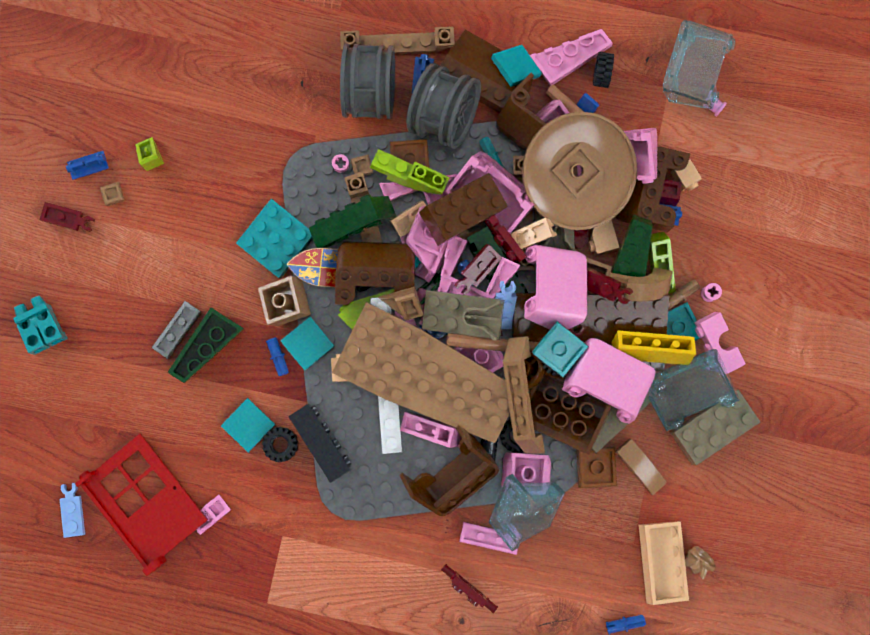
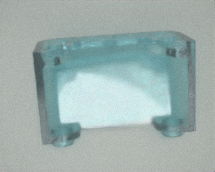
[663,20,735,109]
[647,349,739,431]

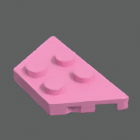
[405,206,448,274]

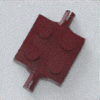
[441,564,498,613]

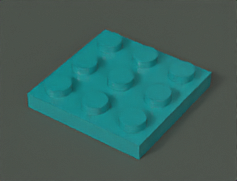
[236,199,313,279]

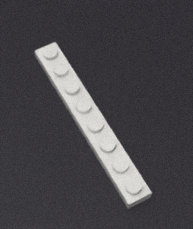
[370,298,402,454]

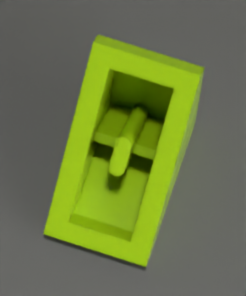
[135,137,164,171]

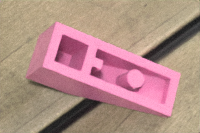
[400,412,462,448]

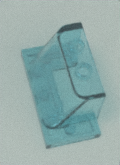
[489,474,565,551]

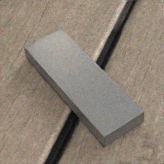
[152,301,202,359]

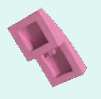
[196,495,231,535]

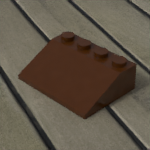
[440,29,519,113]
[529,371,613,455]

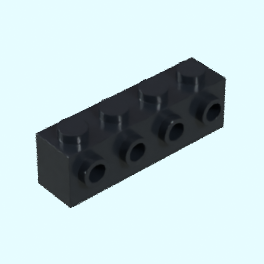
[288,404,352,483]

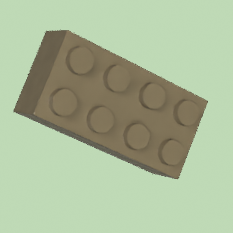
[670,390,760,465]

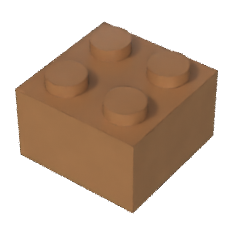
[258,276,311,326]

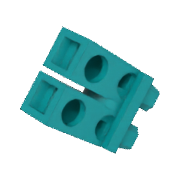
[13,296,68,355]

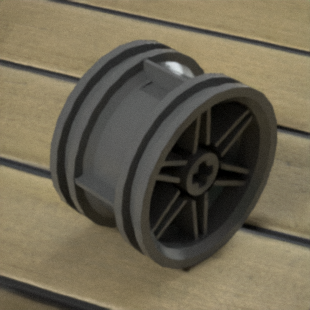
[340,44,395,120]
[406,63,481,149]

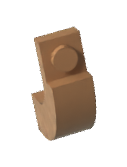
[609,268,673,302]

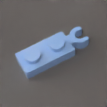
[495,281,517,329]
[60,483,85,538]

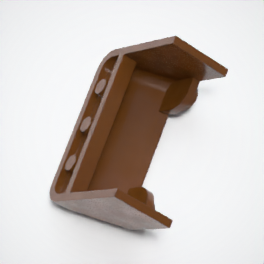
[496,73,547,151]
[399,425,499,516]

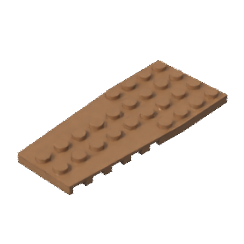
[332,302,510,443]

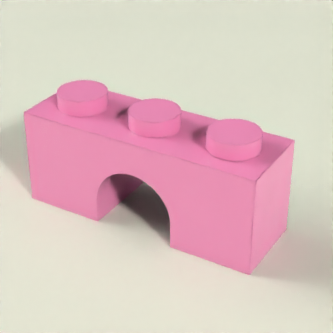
[694,312,745,375]

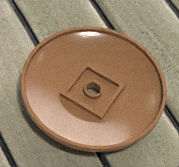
[522,112,637,230]

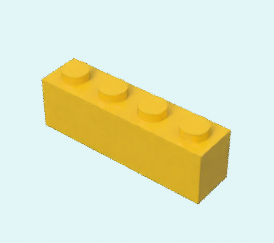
[612,331,696,365]

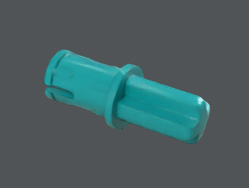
[479,137,505,168]

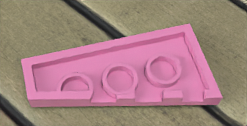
[530,29,613,87]

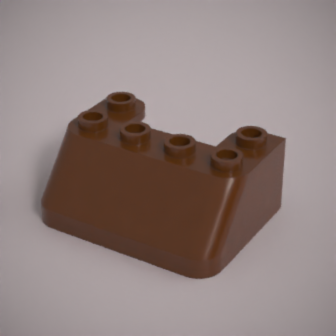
[615,147,690,233]
[335,241,415,305]

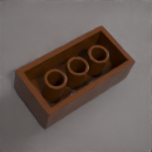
[419,173,508,246]

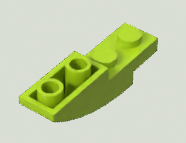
[370,149,450,195]

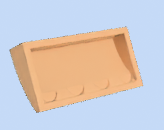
[639,521,689,605]

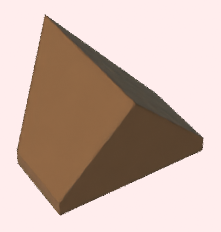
[378,287,424,321]

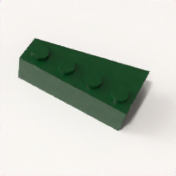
[309,194,397,248]
[611,214,652,277]
[467,226,528,293]
[167,308,244,383]

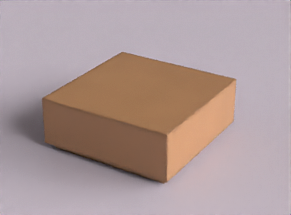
[350,154,374,176]
[100,182,125,206]

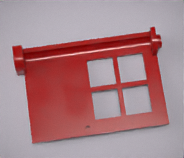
[75,433,208,576]

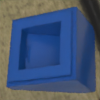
[576,93,599,113]

